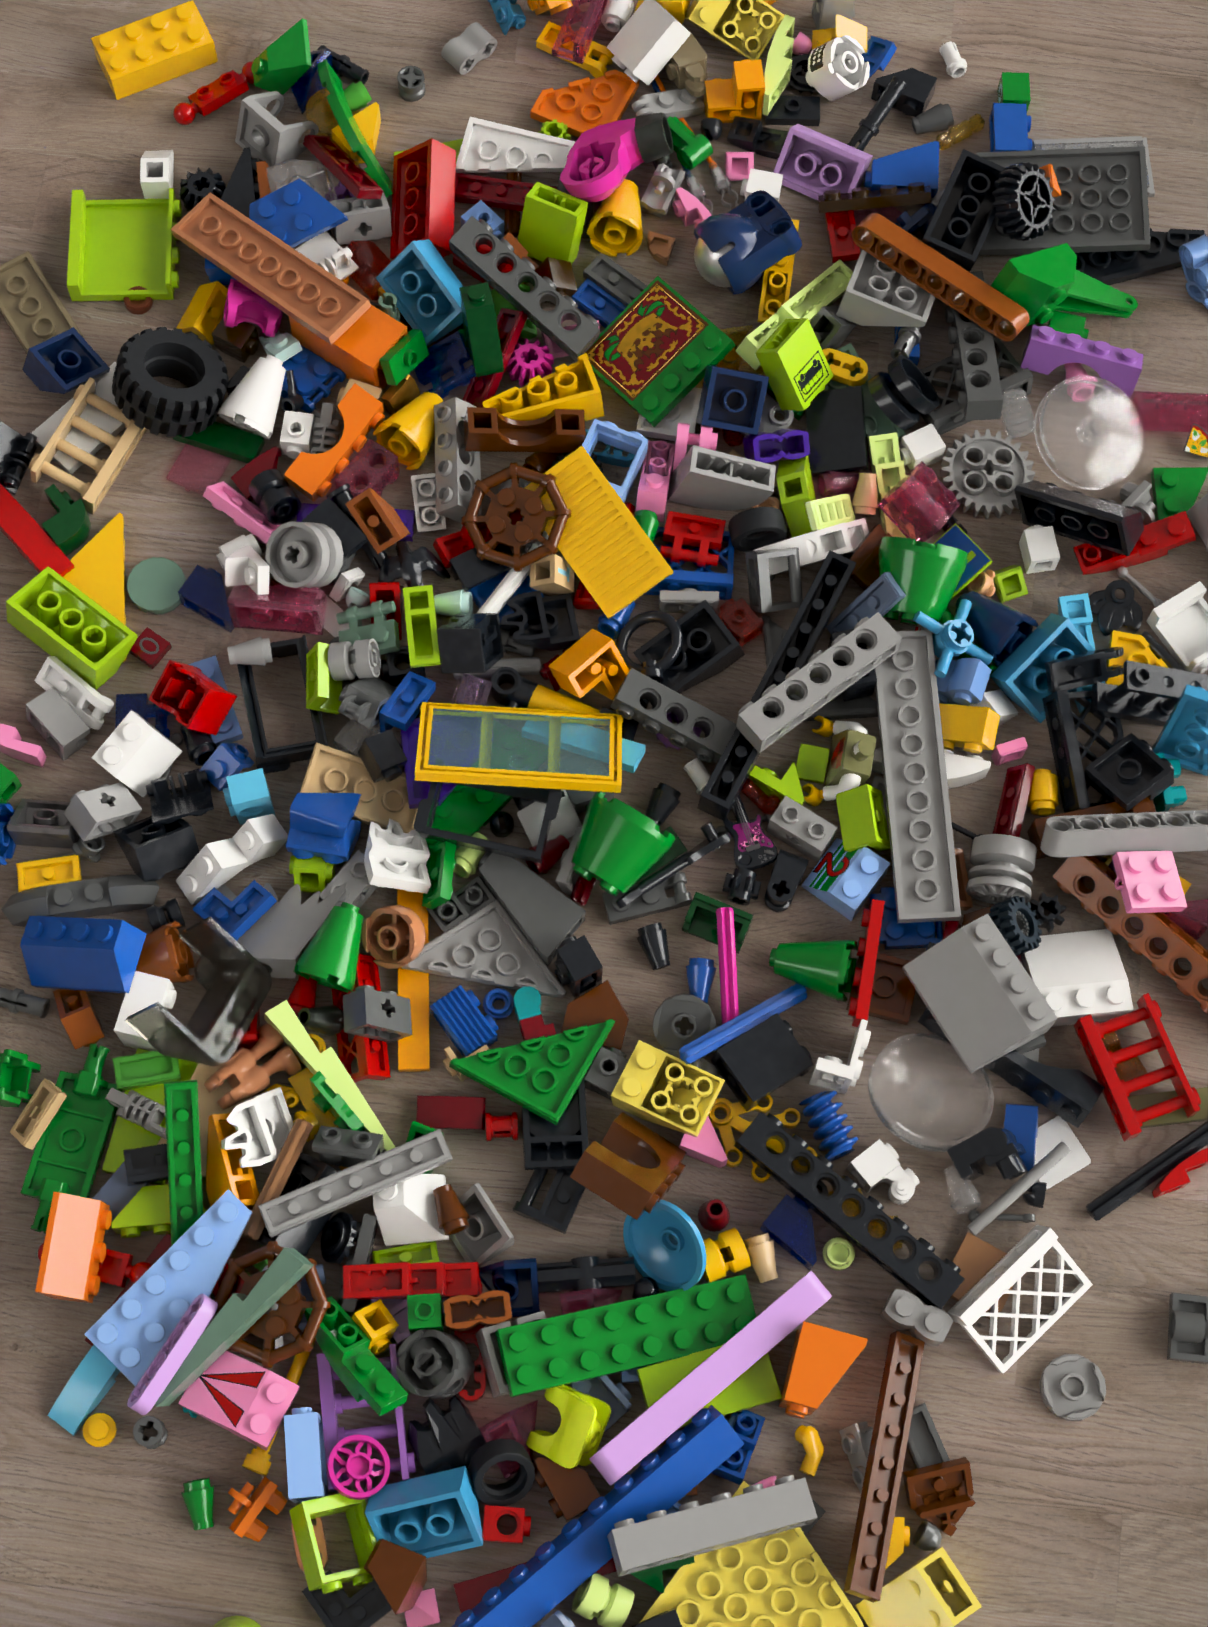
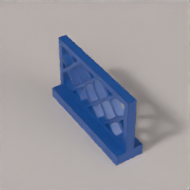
[644,527,734,600]

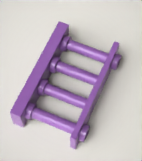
[316,1344,416,1492]

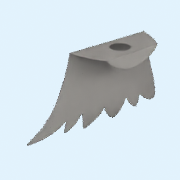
[217,882,348,979]

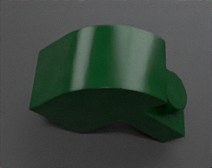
[41,484,91,556]

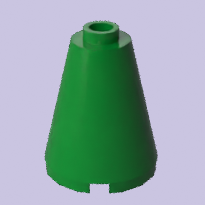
[293,902,364,993]
[769,940,857,1002]

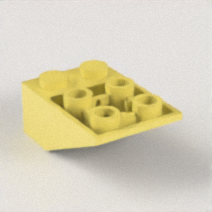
[685,0,785,60]
[611,1040,725,1137]
[854,1547,982,1627]

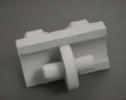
[640,163,685,218]
[1109,480,1155,525]

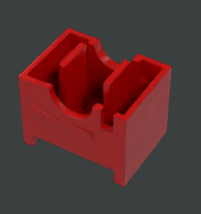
[149,660,237,735]

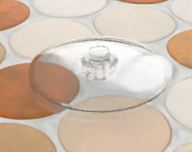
[1034,375,1144,490]
[868,1033,994,1152]

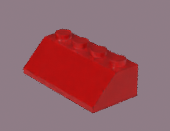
[390,138,456,260]

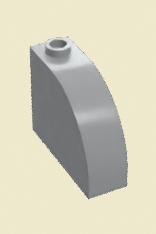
[668,445,776,511]

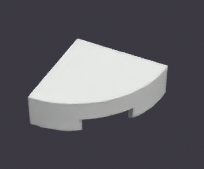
[329,567,365,602]

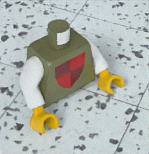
[802,715,876,806]

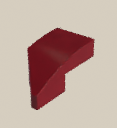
[230,446,282,501]

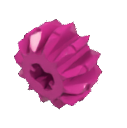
[506,338,554,387]

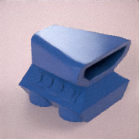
[286,793,362,864]

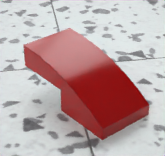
[1152,1148,1208,1198]

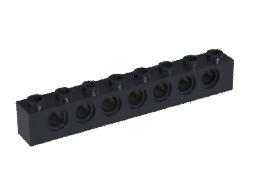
[734,1112,965,1309]

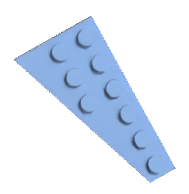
[84,1189,252,1387]

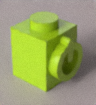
[289,856,336,893]

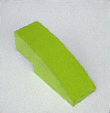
[403,585,441,668]

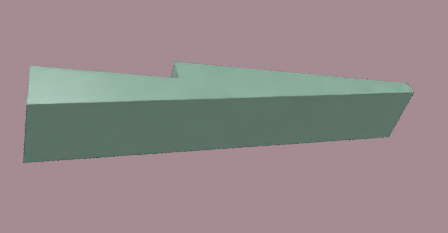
[155,1247,314,1407]

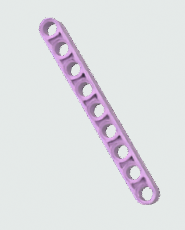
[589,1271,832,1486]

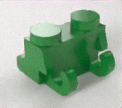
[0,1049,41,1107]

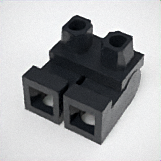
[947,1127,1028,1180]

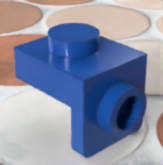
[200,743,254,791]

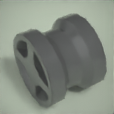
[397,66,425,102]

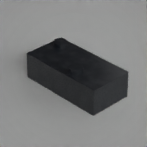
[922,149,1005,272]

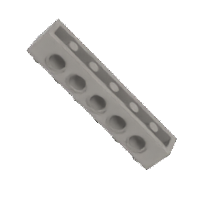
[736,612,902,753]

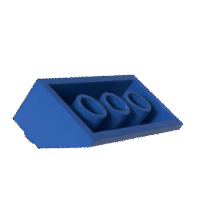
[20,916,147,993]

